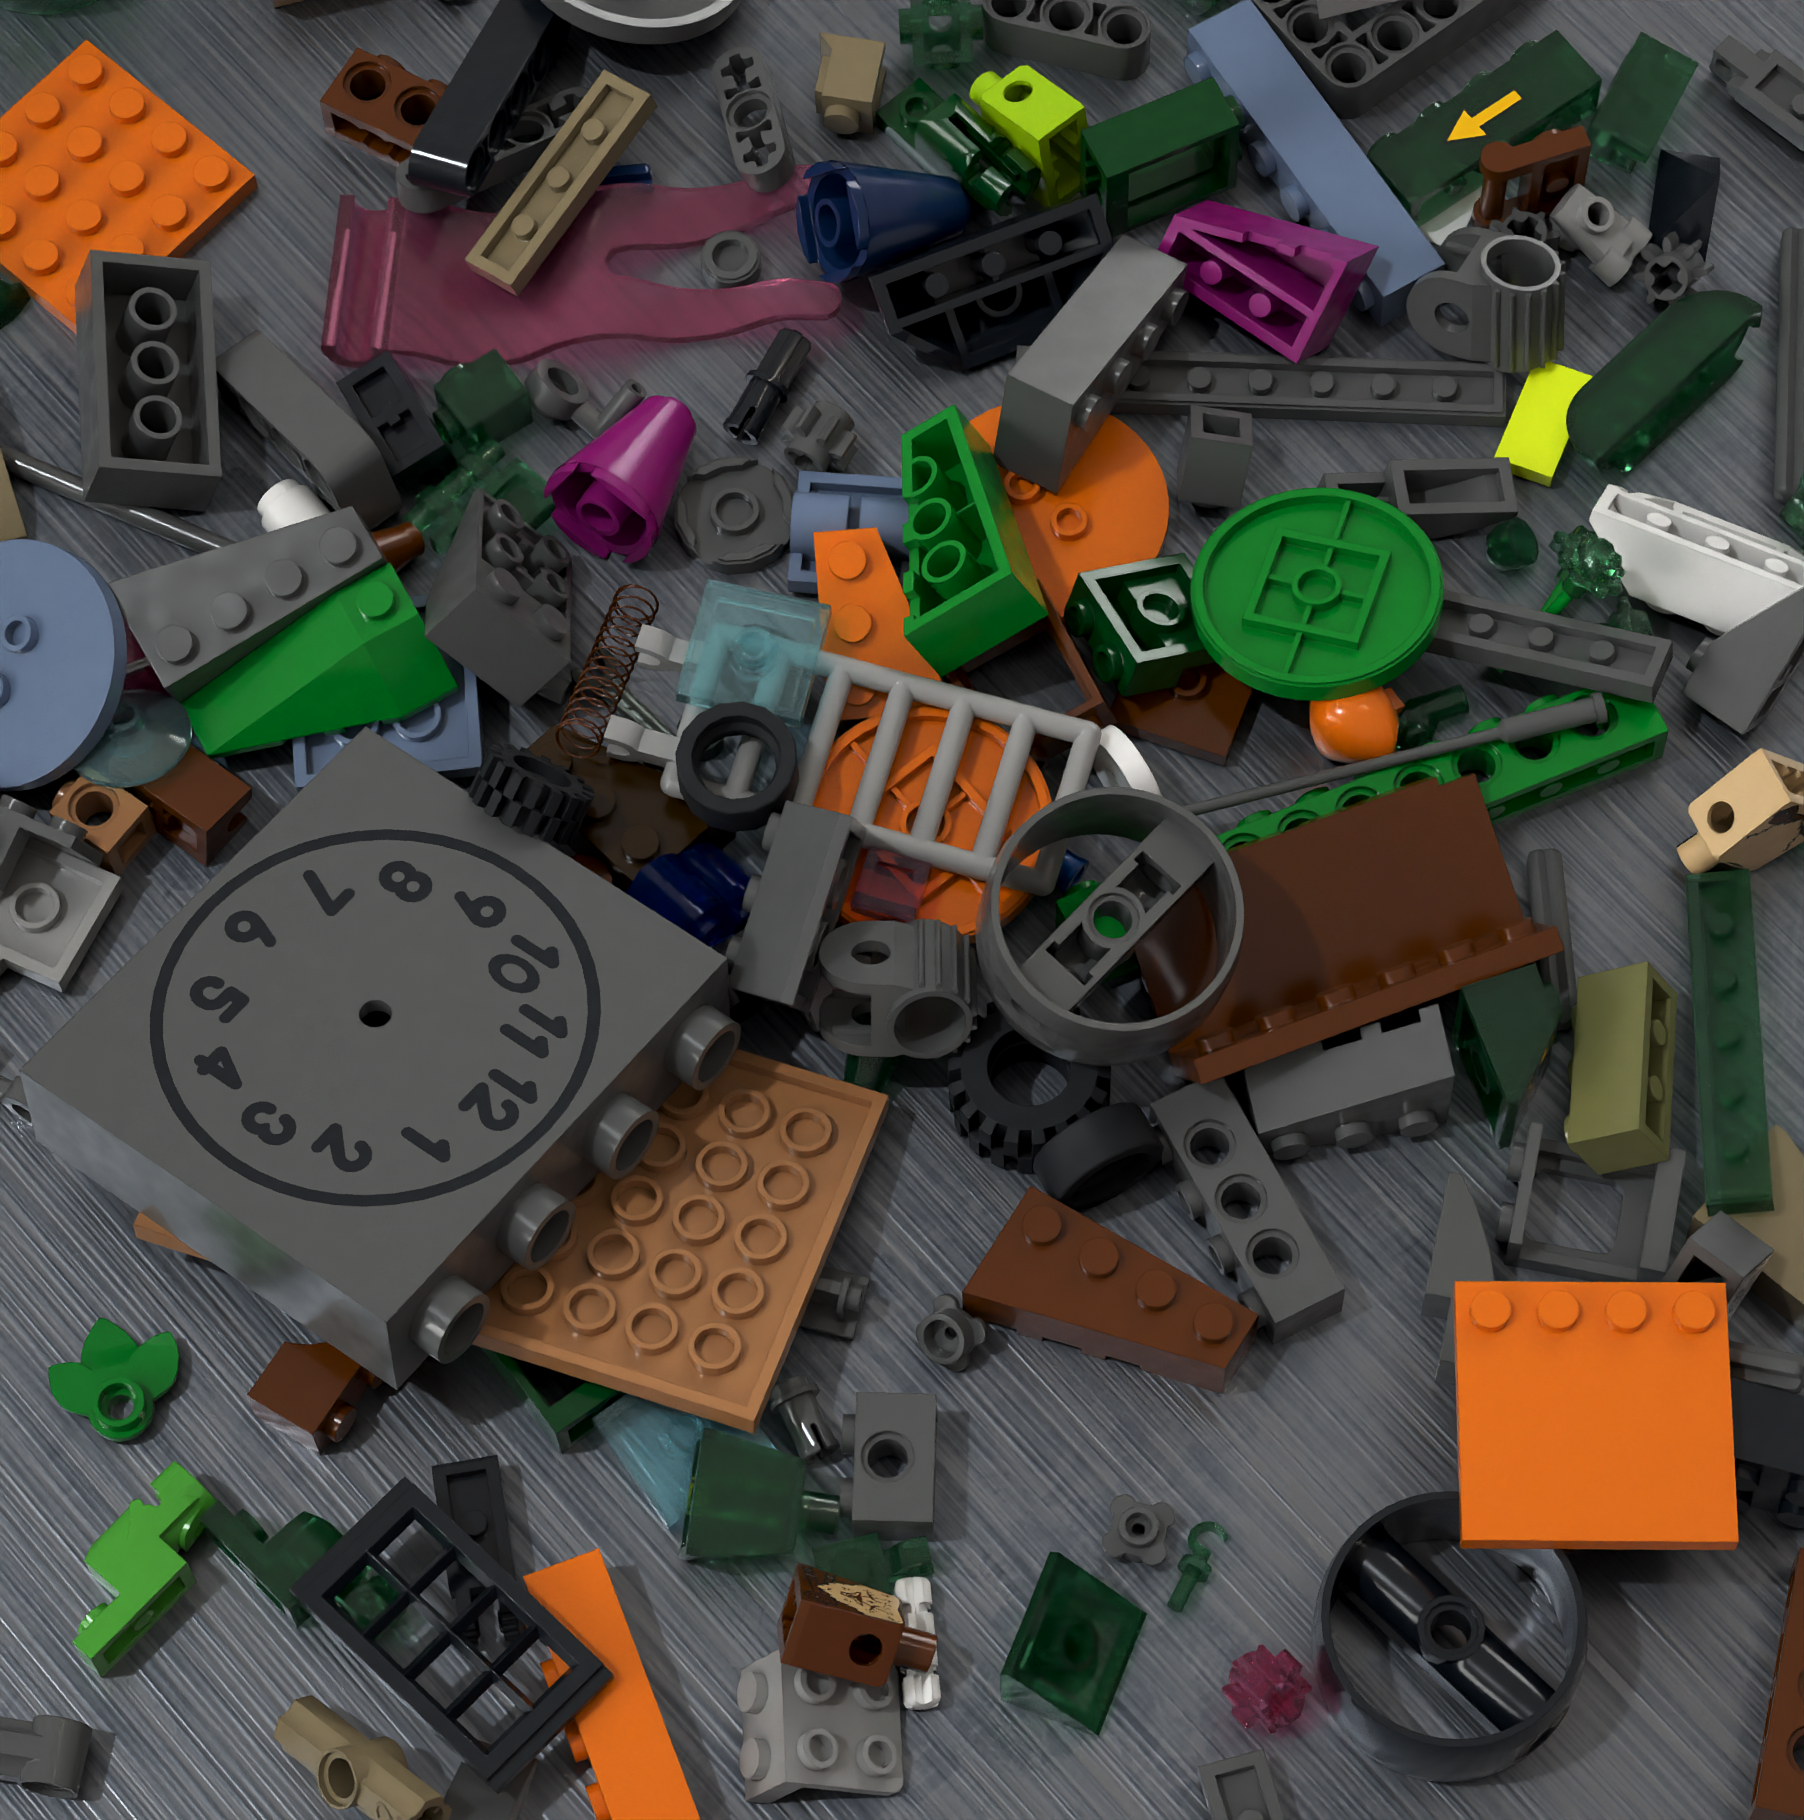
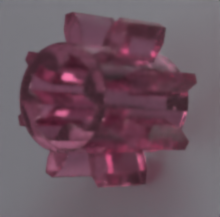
[1222,1644,1312,1734]

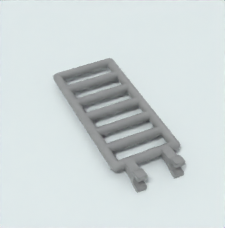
[603,624,1102,896]

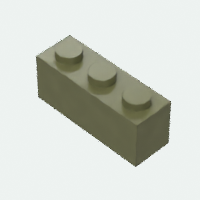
[1564,961,1677,1175]

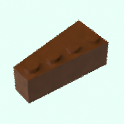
[962,1186,1259,1394]

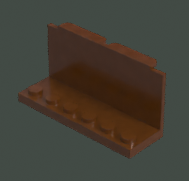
[1133,773,1564,1084]

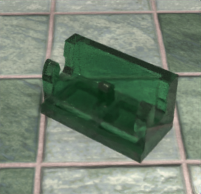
[1585,31,1699,173]

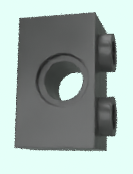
[840,1392,937,1542]

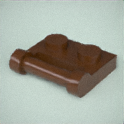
[1471,125,1591,229]

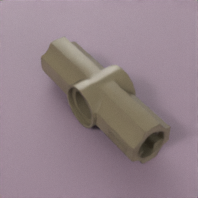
[273,1695,452,1820]

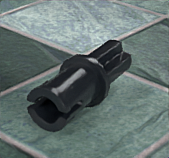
[723,328,811,445]

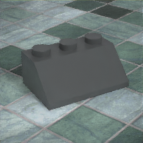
[725,800,868,1014]

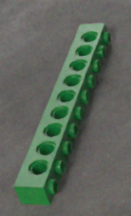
[1055,688,1669,985]

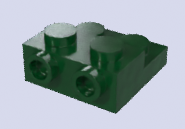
[1064,553,1216,697]

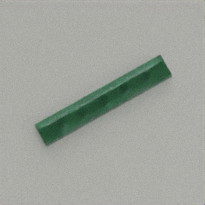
[1685,869,1775,1217]

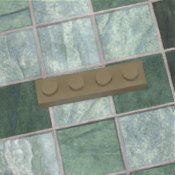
[464,69,657,296]

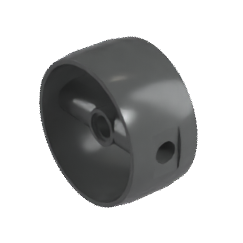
[975,787,1244,1066]

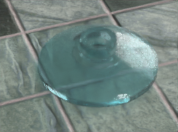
[74,689,192,788]

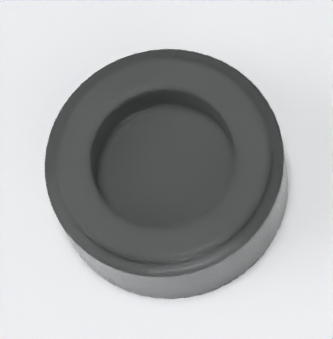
[700,230,762,293]

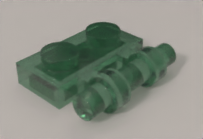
[401,438,556,559]

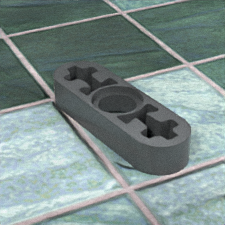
[712,46,796,193]

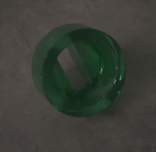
[1485,517,1539,572]

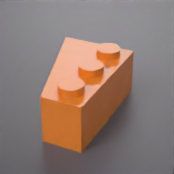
[813,527,942,726]

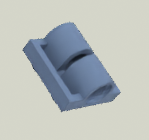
[787,470,909,600]

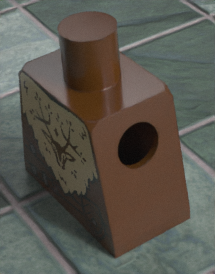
[777,1562,938,1687]

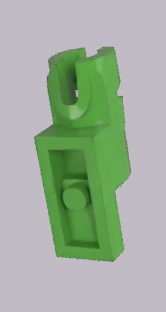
[72,1461,221,1678]

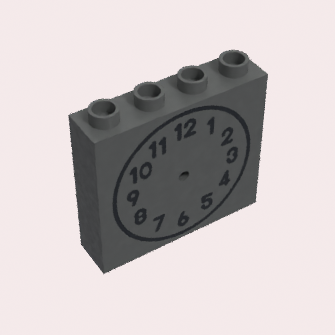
[19,726,741,1390]

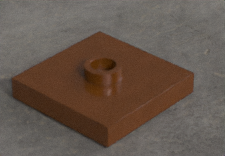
[1111,663,1255,766]

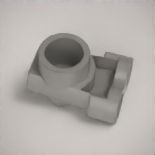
[1549,183,1653,287]

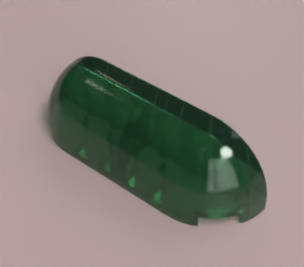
[1566,290,1762,474]

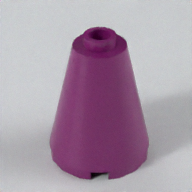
[544,395,697,563]

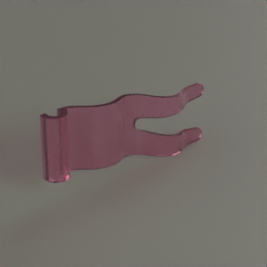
[321,164,842,368]

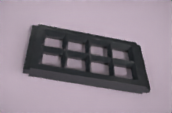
[288,1477,614,1794]

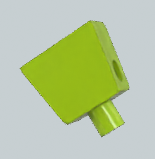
[969,65,1088,207]

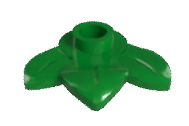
[48,1318,180,1442]

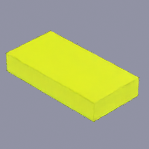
[1494,361,1594,487]

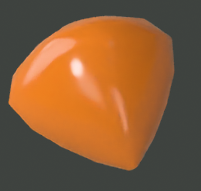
[1309,686,1405,764]

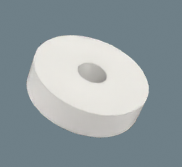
[1093,725,1162,796]

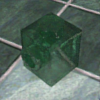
[432,348,533,459]

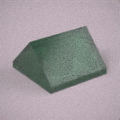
[1000,1552,1147,1736]

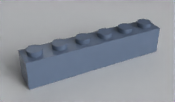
[1183,0,1445,327]

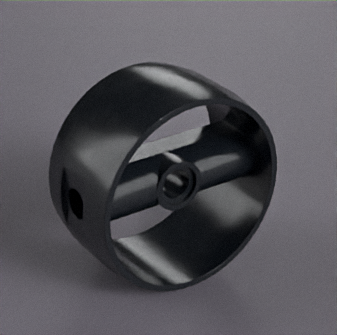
[1311,1491,1589,1783]

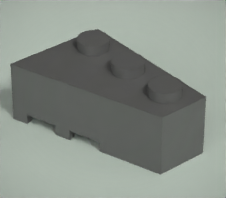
[1240,1004,1455,1160]

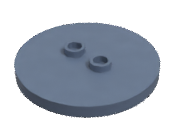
[0,539,127,791]

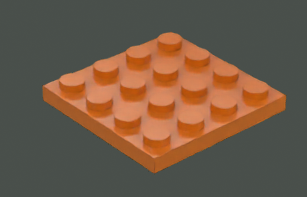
[0,39,258,335]

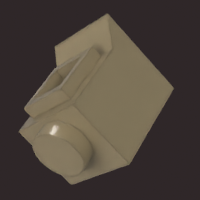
[815,32,886,134]

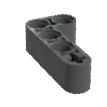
[216,330,403,531]

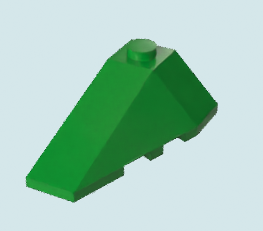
[180,562,460,759]

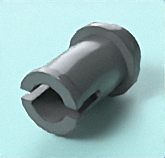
[770,1375,840,1465]

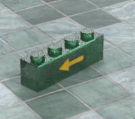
[1367,30,1602,227]

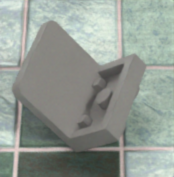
[737,1649,903,1804]

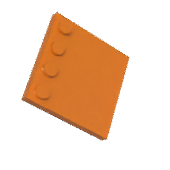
[1453,1281,1739,1550]

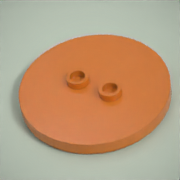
[969,405,1169,625]
[812,705,1052,944]

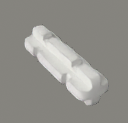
[893,1577,941,1710]

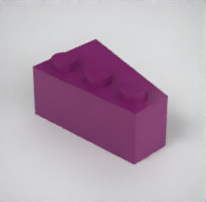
[1157,200,1379,364]

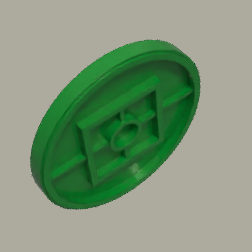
[1190,487,1444,701]

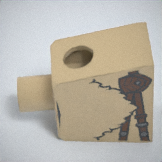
[1677,748,1804,877]

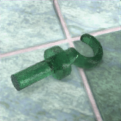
[1167,1521,1228,1613]

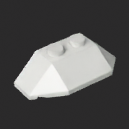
[1589,484,1804,636]

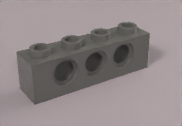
[1149,1077,1345,1345]

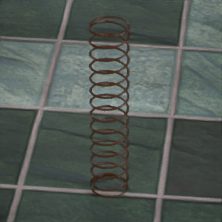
[555,584,659,759]

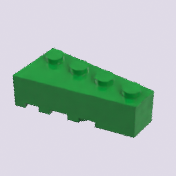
[901,404,1049,677]

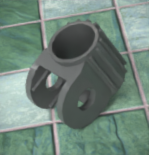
[1406,227,1566,373]
[818,919,978,1059]

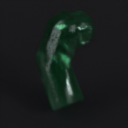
[1396,684,1469,752]

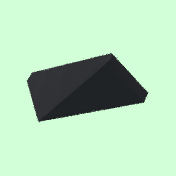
[1646,149,1720,263]

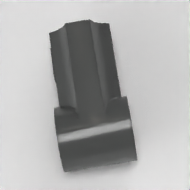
[0,1715,93,1799]

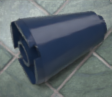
[796,160,971,283]

